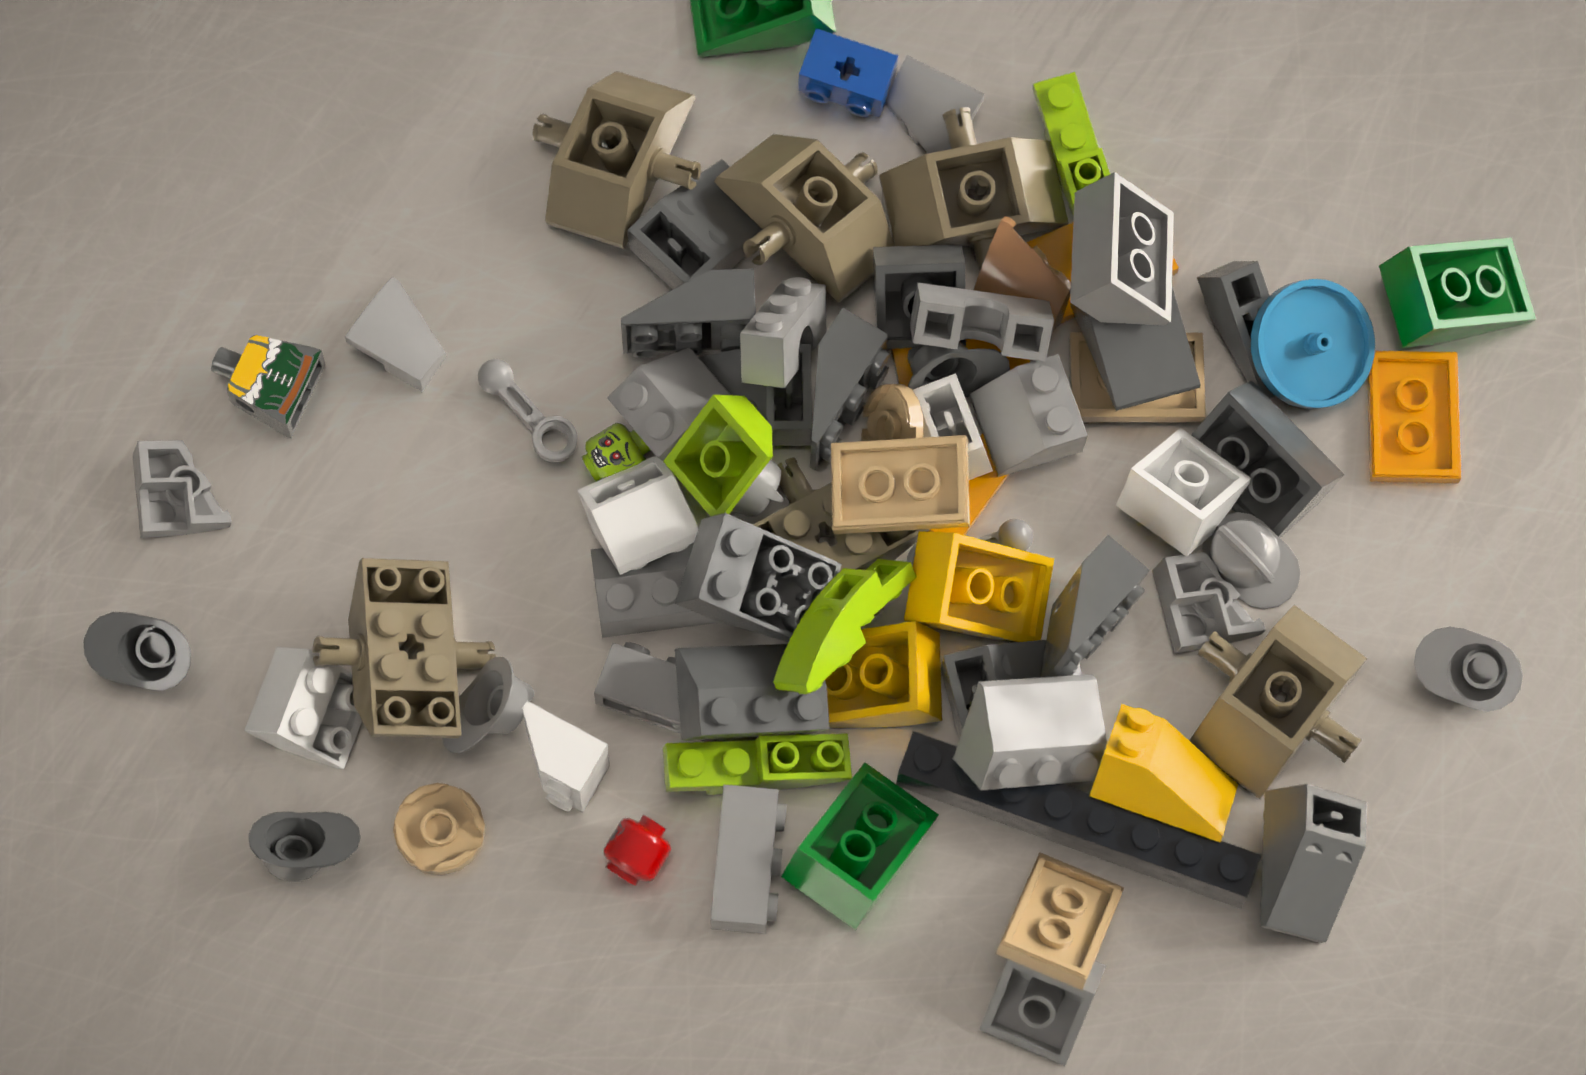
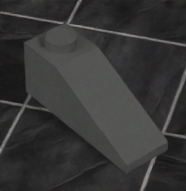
[1197,261,1275,398]

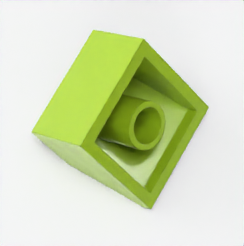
[663,395,773,516]

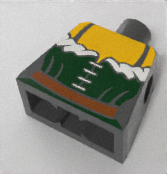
[211,335,326,438]

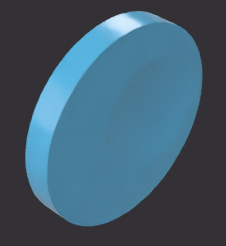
[1251,279,1375,409]

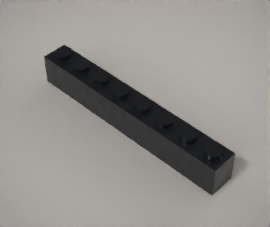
[896,731,1262,909]

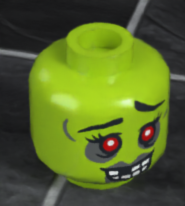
[582,423,651,482]

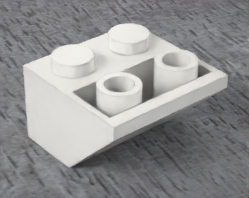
[913,373,993,480]
[578,456,699,575]
[244,647,362,769]

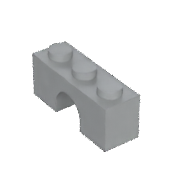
[740,277,827,388]
[910,282,1054,362]

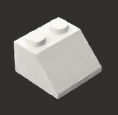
[1116,428,1251,557]
[522,701,610,812]

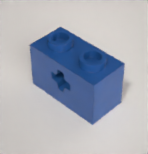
[798,28,899,118]

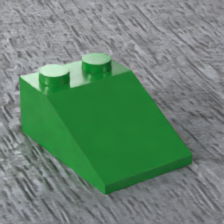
[690,0,836,57]
[1379,237,1536,348]
[781,762,939,930]

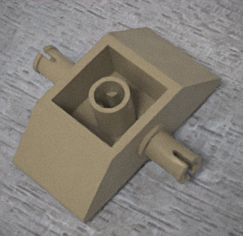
[532,71,701,249]
[879,107,1069,272]
[714,134,895,303]
[753,457,929,619]
[312,558,496,738]
[1189,605,1367,799]

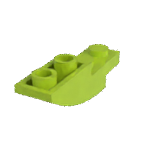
[1032,72,1110,216]
[773,559,916,694]
[662,733,852,795]

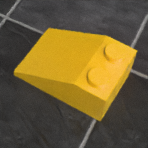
[904,531,1054,643]
[825,621,942,729]
[1089,704,1238,842]

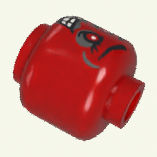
[603,814,671,886]

